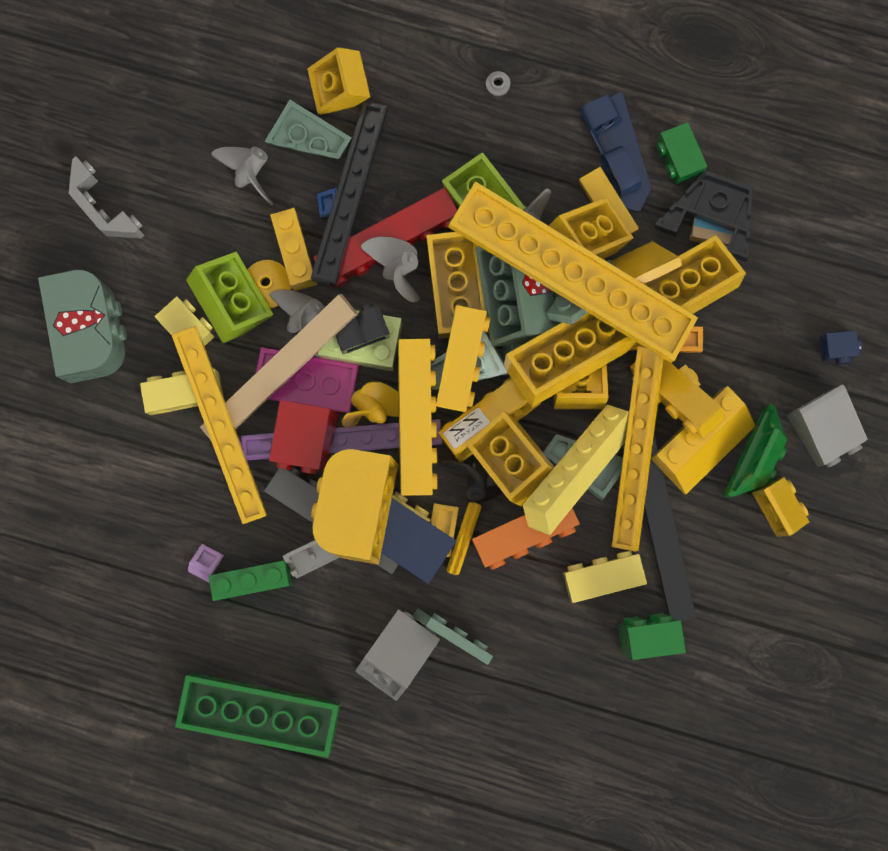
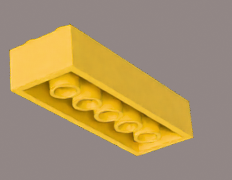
[398,339,437,496]

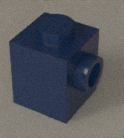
[819,331,862,365]

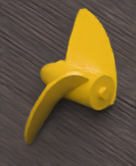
[342,382,399,428]

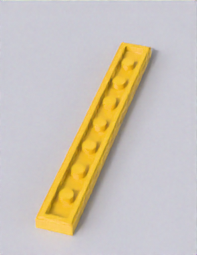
[171,326,267,524]
[612,346,664,552]

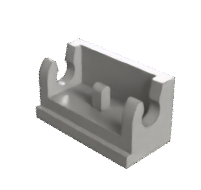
[283,540,340,579]

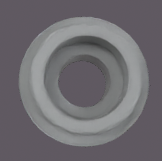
[486,71,510,96]

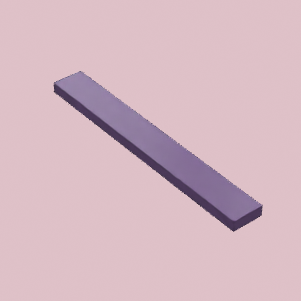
[241,419,442,461]

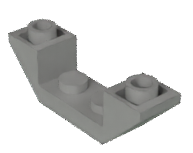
[69,156,145,239]

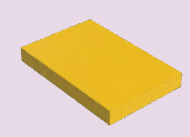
[612,241,682,284]

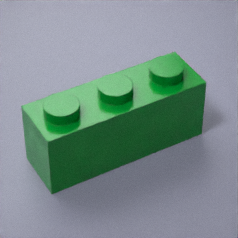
[209,561,293,601]

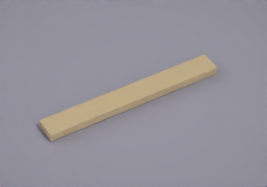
[200,294,358,440]

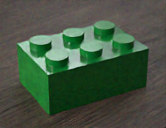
[618,613,686,660]

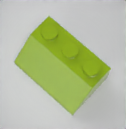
[442,152,526,211]
[186,252,273,343]

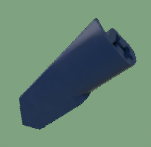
[579,92,652,212]

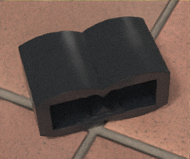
[335,304,390,355]

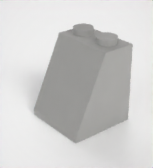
[786,384,868,468]
[355,609,440,701]

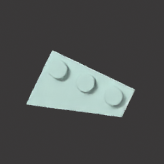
[430,331,508,390]

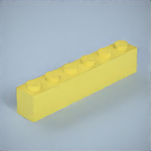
[523,405,629,535]

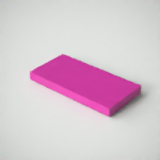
[256,347,359,414]

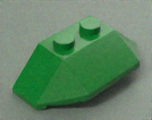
[723,404,787,498]

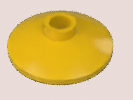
[248,260,292,309]

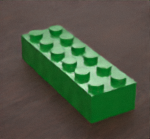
[175,673,341,758]

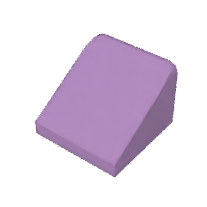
[188,544,224,582]

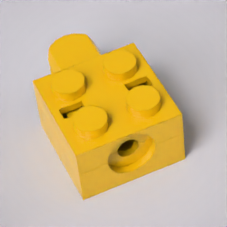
[554,364,608,409]

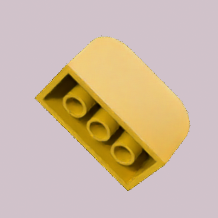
[311,449,399,565]

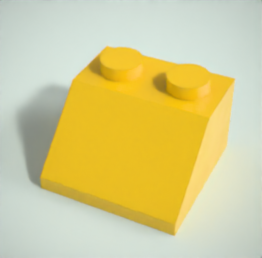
[307,47,370,115]
[752,477,809,537]

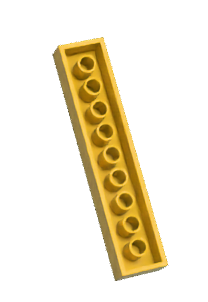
[504,235,746,407]

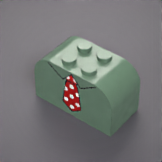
[475,246,561,346]
[38,270,127,383]

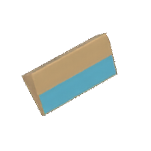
[689,218,734,248]

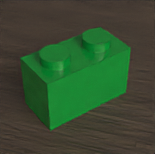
[656,122,708,185]

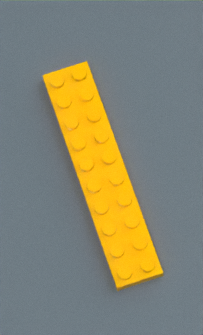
[448,181,698,363]

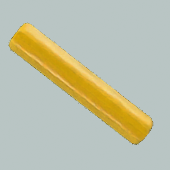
[447,502,481,575]

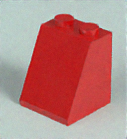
[269,400,340,474]

